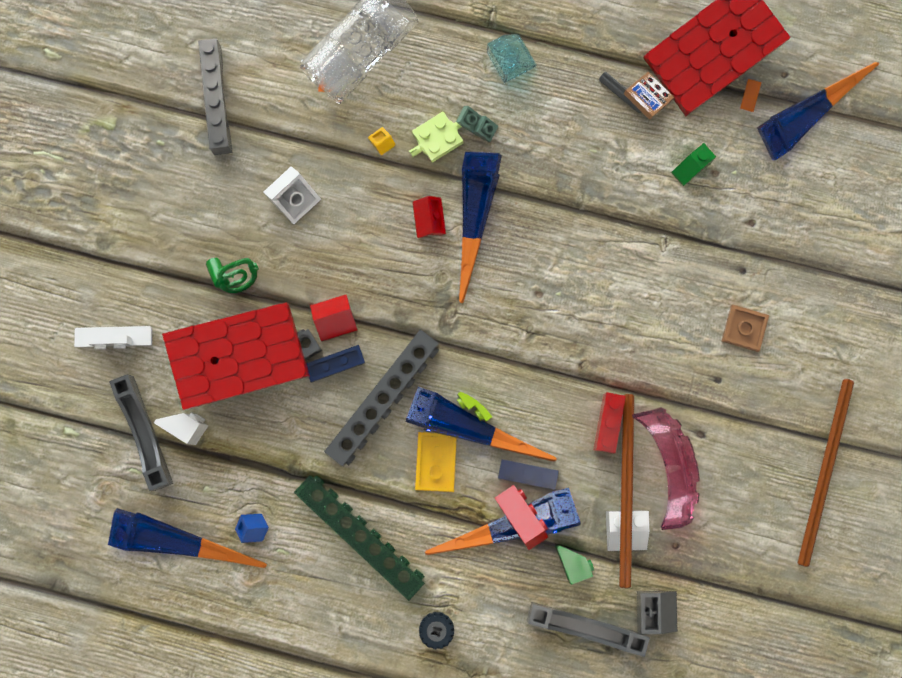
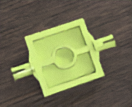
[409,112,463,163]

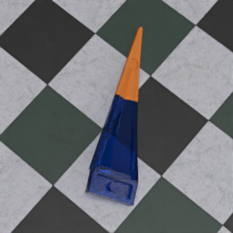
[757,62,879,160]
[459,152,502,303]
[406,387,557,462]
[425,487,581,555]
[108,508,267,568]

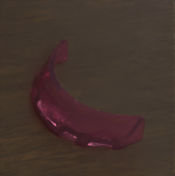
[632,407,700,530]

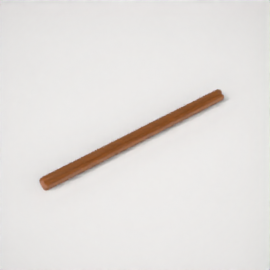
[798,379,854,567]
[619,394,634,589]

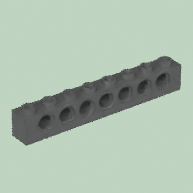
[324,329,439,467]

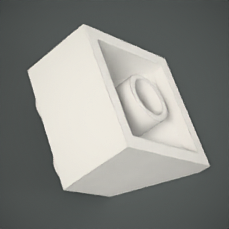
[264,167,321,224]
[154,413,208,445]
[606,510,650,551]

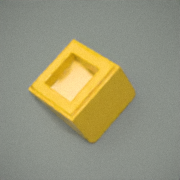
[368,127,395,155]

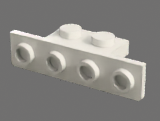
[74,326,152,350]

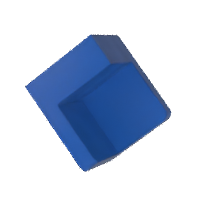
[235,514,269,543]

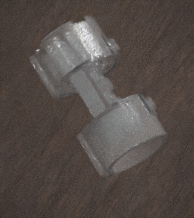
[300,0,418,104]

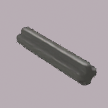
[599,72,642,113]

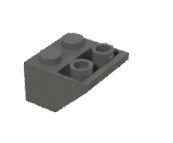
[637,591,678,634]

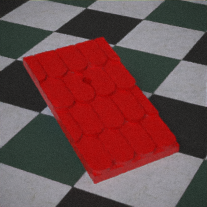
[643,0,791,116]
[162,302,310,410]

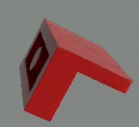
[413,196,446,238]

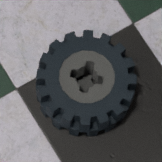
[419,612,454,650]

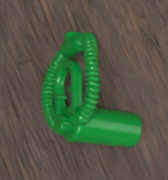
[206,258,259,294]

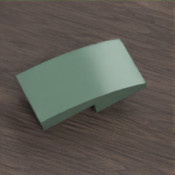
[456,106,498,142]

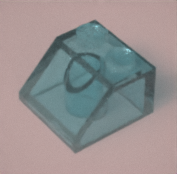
[487,34,537,83]

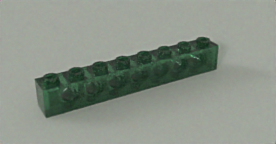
[294,475,426,601]

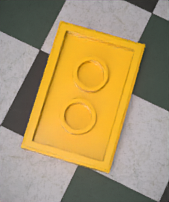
[415,432,457,492]

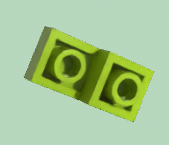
[457,392,492,422]

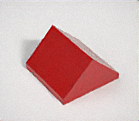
[310,294,358,342]

